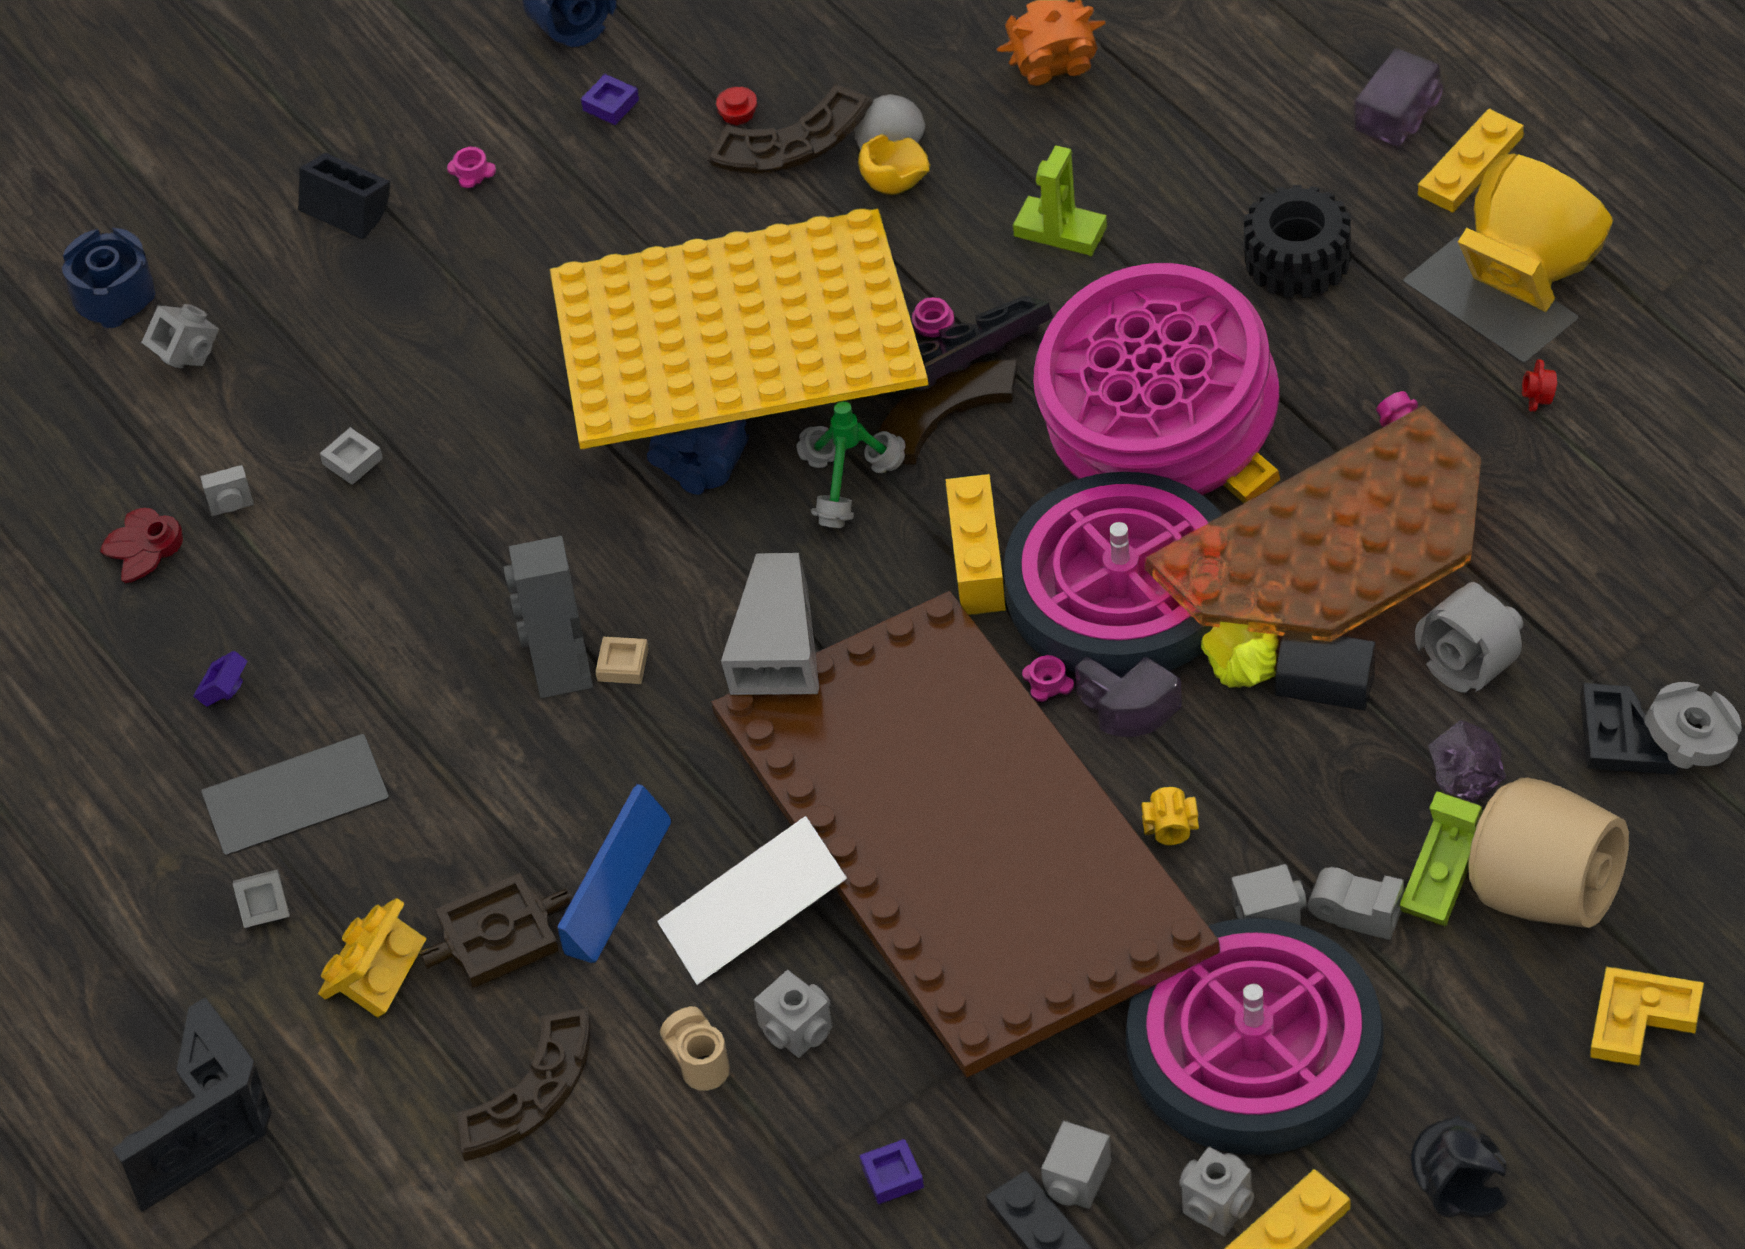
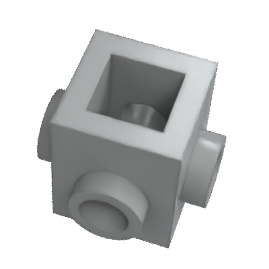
[141,304,219,368]
[754,970,832,1058]
[1179,1147,1254,1237]

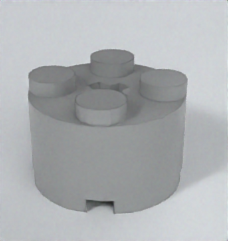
[1415,582,1523,693]

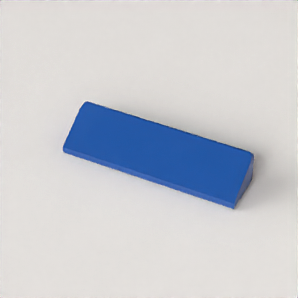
[557,784,671,963]

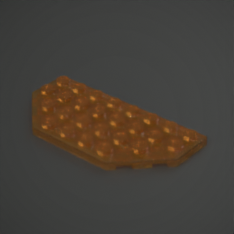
[1145,405,1481,642]

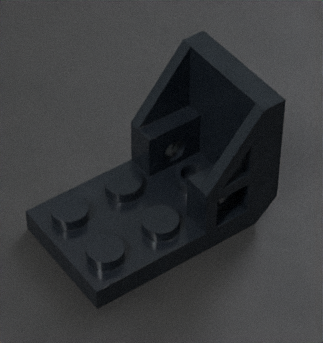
[112,998,272,1213]

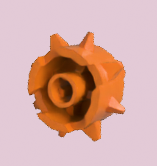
[997,0,1105,86]

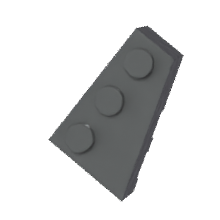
[503,536,593,698]

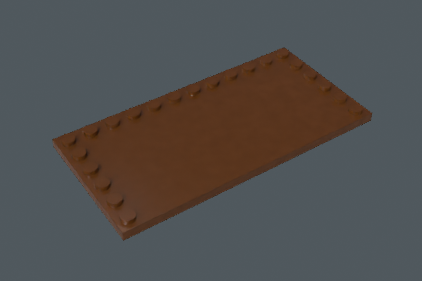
[711,591,1221,1078]

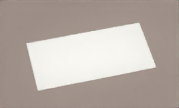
[657,816,847,985]

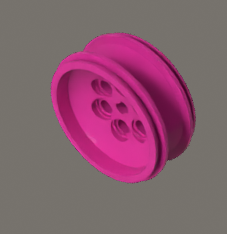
[1034,263,1279,495]

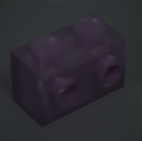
[1355,48,1443,147]

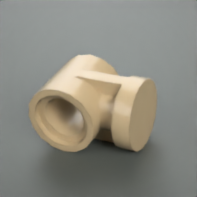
[660,1006,729,1090]

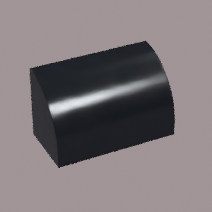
[298,153,391,239]
[1276,627,1375,711]

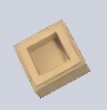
[596,637,649,684]

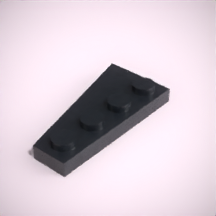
[912,296,1053,391]

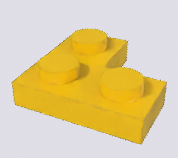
[1590,967,1703,1066]

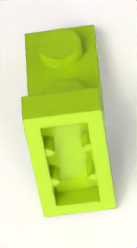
[1013,145,1107,256]
[1399,791,1483,926]

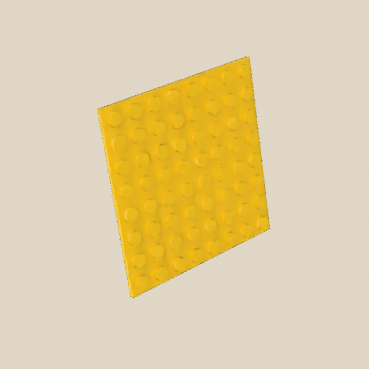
[550,209,928,449]

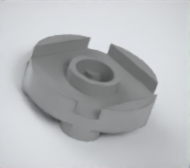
[1644,682,1741,769]

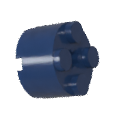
[522,0,616,47]
[62,228,156,328]
[647,419,749,494]

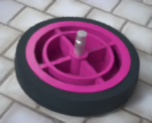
[1003,472,1241,680]
[1126,918,1384,1155]

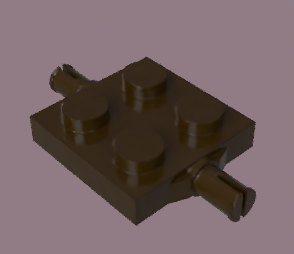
[419,873,572,988]

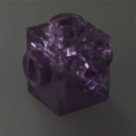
[1428,720,1506,803]

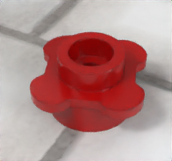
[1522,359,1557,412]

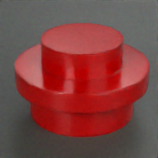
[716,87,757,125]

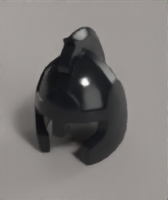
[1411,1115,1508,1218]

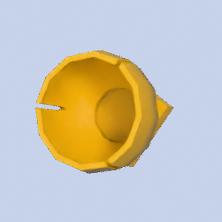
[1458,154,1613,312]

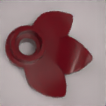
[100,508,183,583]

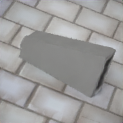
[721,553,819,695]

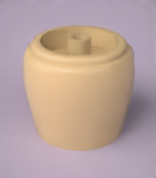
[1469,777,1629,928]

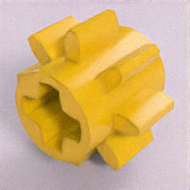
[1141,787,1199,845]

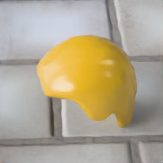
[858,134,930,195]

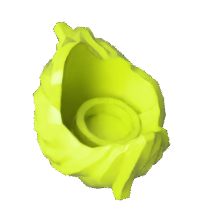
[1201,607,1280,688]

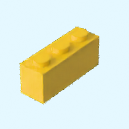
[945,474,1006,615]

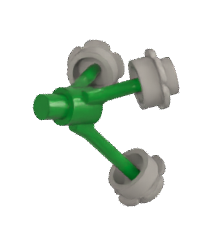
[797,402,905,528]

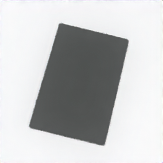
[1403,236,1578,362]
[202,734,389,855]

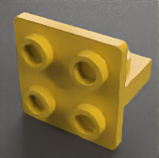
[318,898,426,1018]

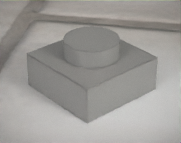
[320,427,383,485]
[200,465,254,516]
[233,869,290,928]

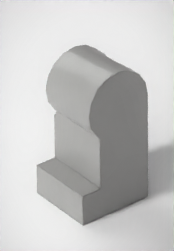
[1307,867,1404,940]

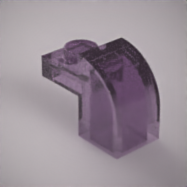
[1075,656,1182,737]

